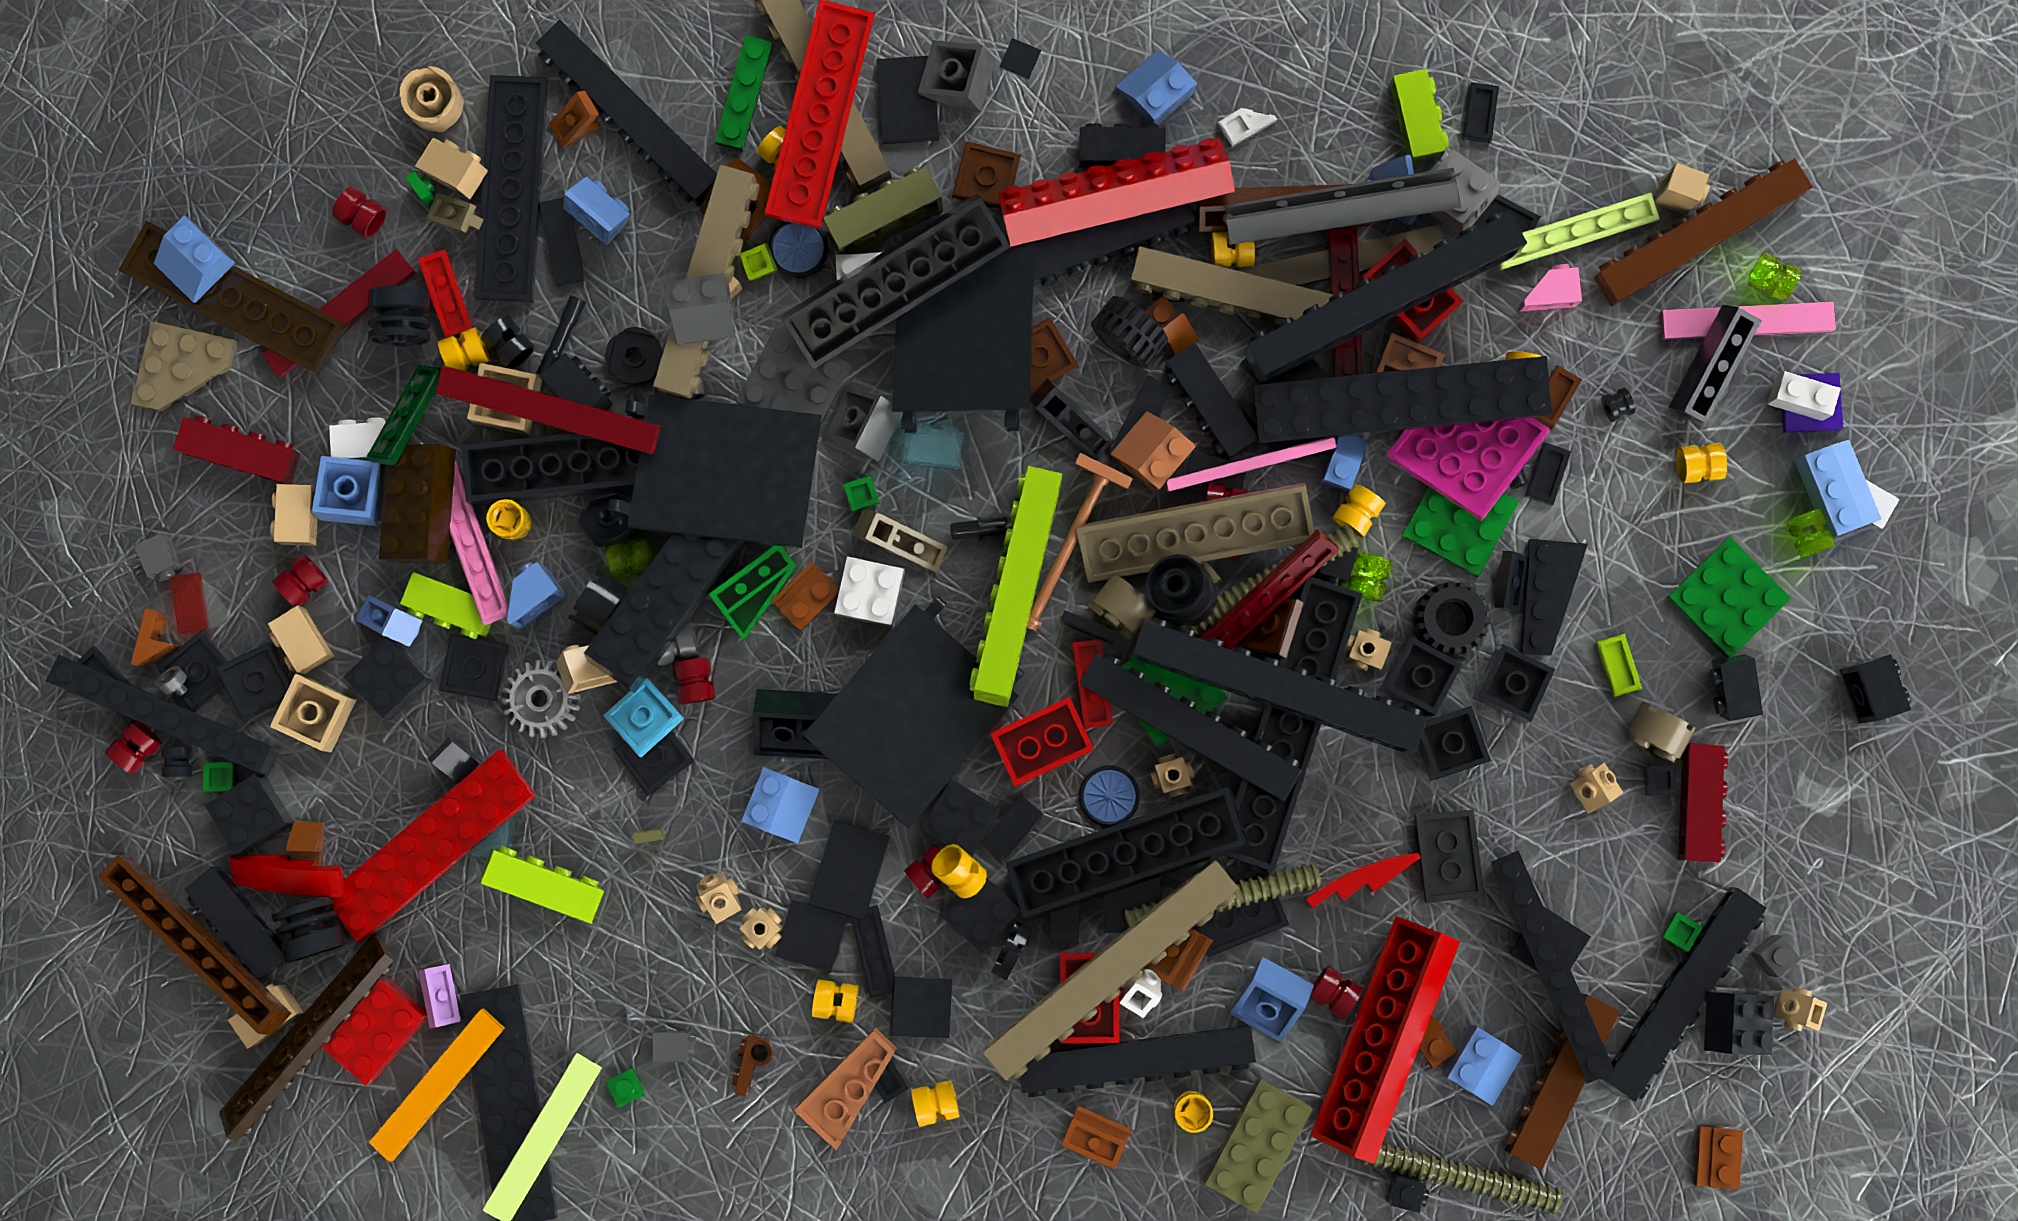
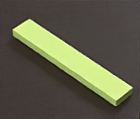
[1498,193,1660,271]
[482,1053,602,1221]

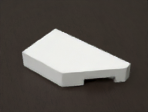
[1217,108,1277,148]

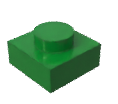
[405,171,435,207]
[843,476,880,513]
[203,762,236,792]
[1660,912,1703,952]
[606,1068,646,1108]

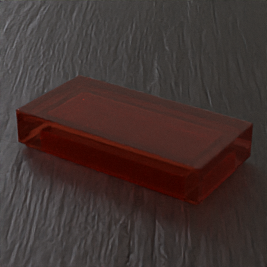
[170,573,210,635]

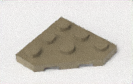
[130,321,238,412]

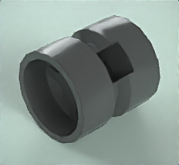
[658,621,700,666]

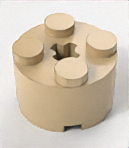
[400,67,464,133]

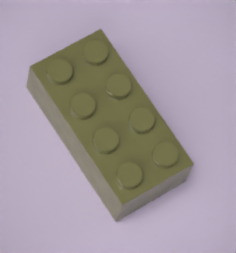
[823,167,943,255]
[1202,1077,1313,1214]

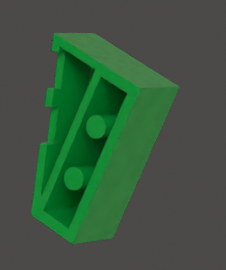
[709,545,796,641]

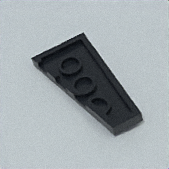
[1521,539,1588,656]

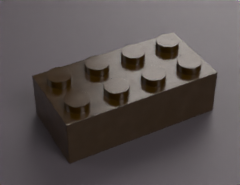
[379,444,456,564]

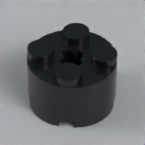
[568,569,629,636]

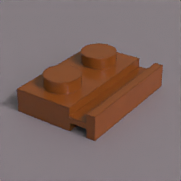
[771,561,840,632]
[1146,928,1213,991]
[1061,1105,1132,1169]
[1694,1126,1743,1190]

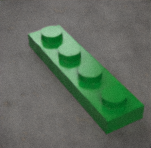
[715,35,774,152]

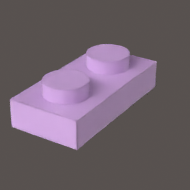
[419,964,461,1028]

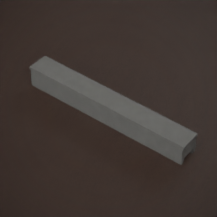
[1225,168,1461,245]

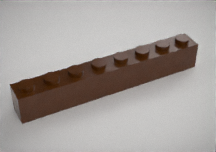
[1594,158,1813,307]
[98,854,292,1036]

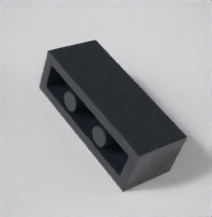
[1079,123,1166,168]

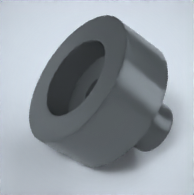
[155,666,187,696]

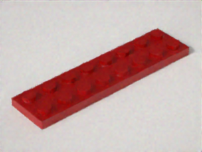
[765,0,875,230]
[331,750,537,942]

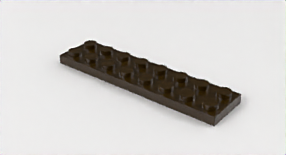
[118,221,346,375]
[219,932,394,1143]

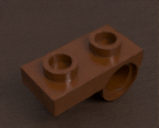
[731,1033,775,1096]

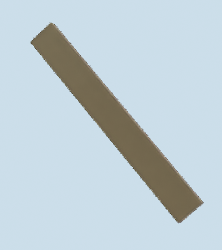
[1236,224,1443,286]

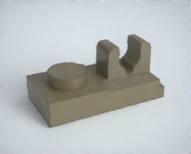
[427,193,484,233]

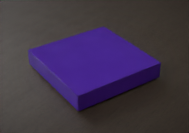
[1782,373,1843,433]

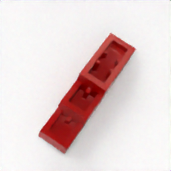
[1303,853,1421,908]
[230,855,345,897]

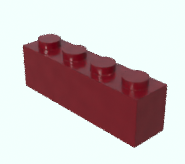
[173,415,301,484]
[1678,743,1729,862]

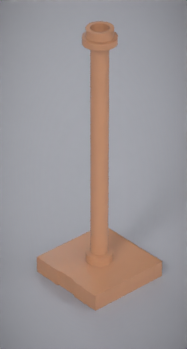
[1027,453,1133,631]

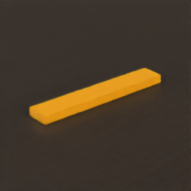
[369,1009,505,1162]

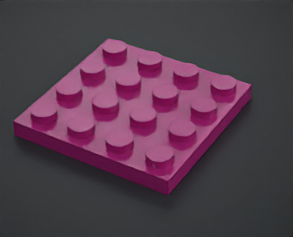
[1386,418,1550,522]

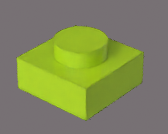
[739,243,778,281]

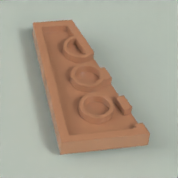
[794,1027,897,1151]

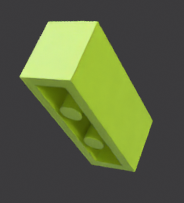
[1390,69,1449,164]
[400,572,492,639]

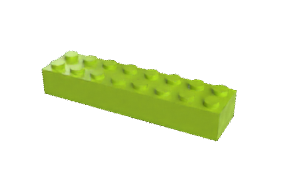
[970,466,1062,708]

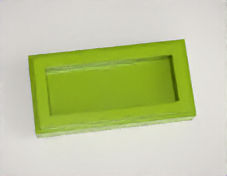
[1595,634,1642,697]

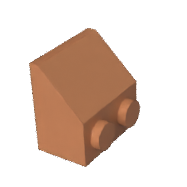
[1110,411,1196,492]

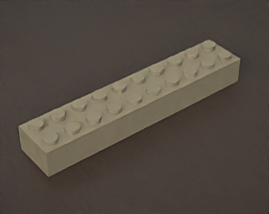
[982,860,1239,1081]

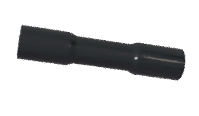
[536,295,586,376]

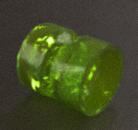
[1747,251,1802,302]
[1785,508,1836,559]
[605,536,653,581]
[1347,552,1393,602]

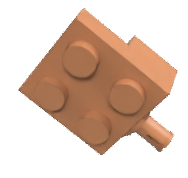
[1375,333,1445,373]

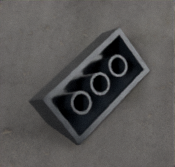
[753,689,838,759]

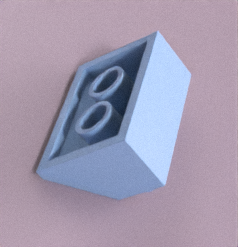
[1794,440,1881,540]

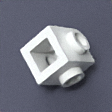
[1119,968,1162,1018]

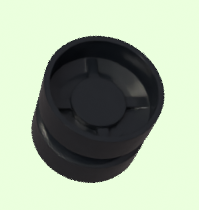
[1146,554,1217,627]

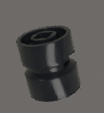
[481,315,535,369]

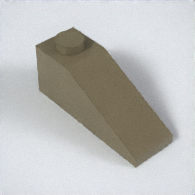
[852,510,948,573]

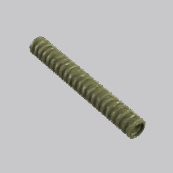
[1178,524,1359,636]
[1123,862,1321,929]
[1361,1143,1562,1214]

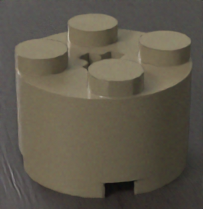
[1087,575,1157,643]
[1626,701,1696,762]

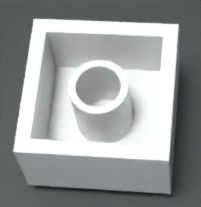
[834,556,905,628]

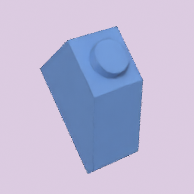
[1320,435,1367,494]
[356,595,422,647]

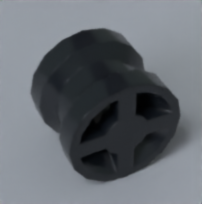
[1601,387,1635,422]

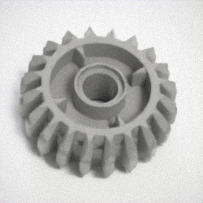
[501,660,581,738]

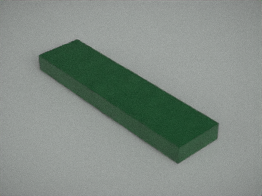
[367,365,441,466]

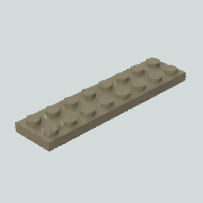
[1076,483,1315,583]

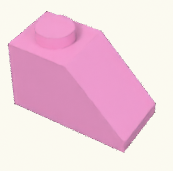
[1519,264,1582,312]

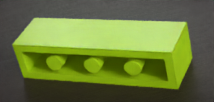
[478,845,604,924]

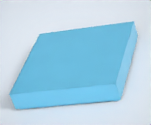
[603,678,684,757]

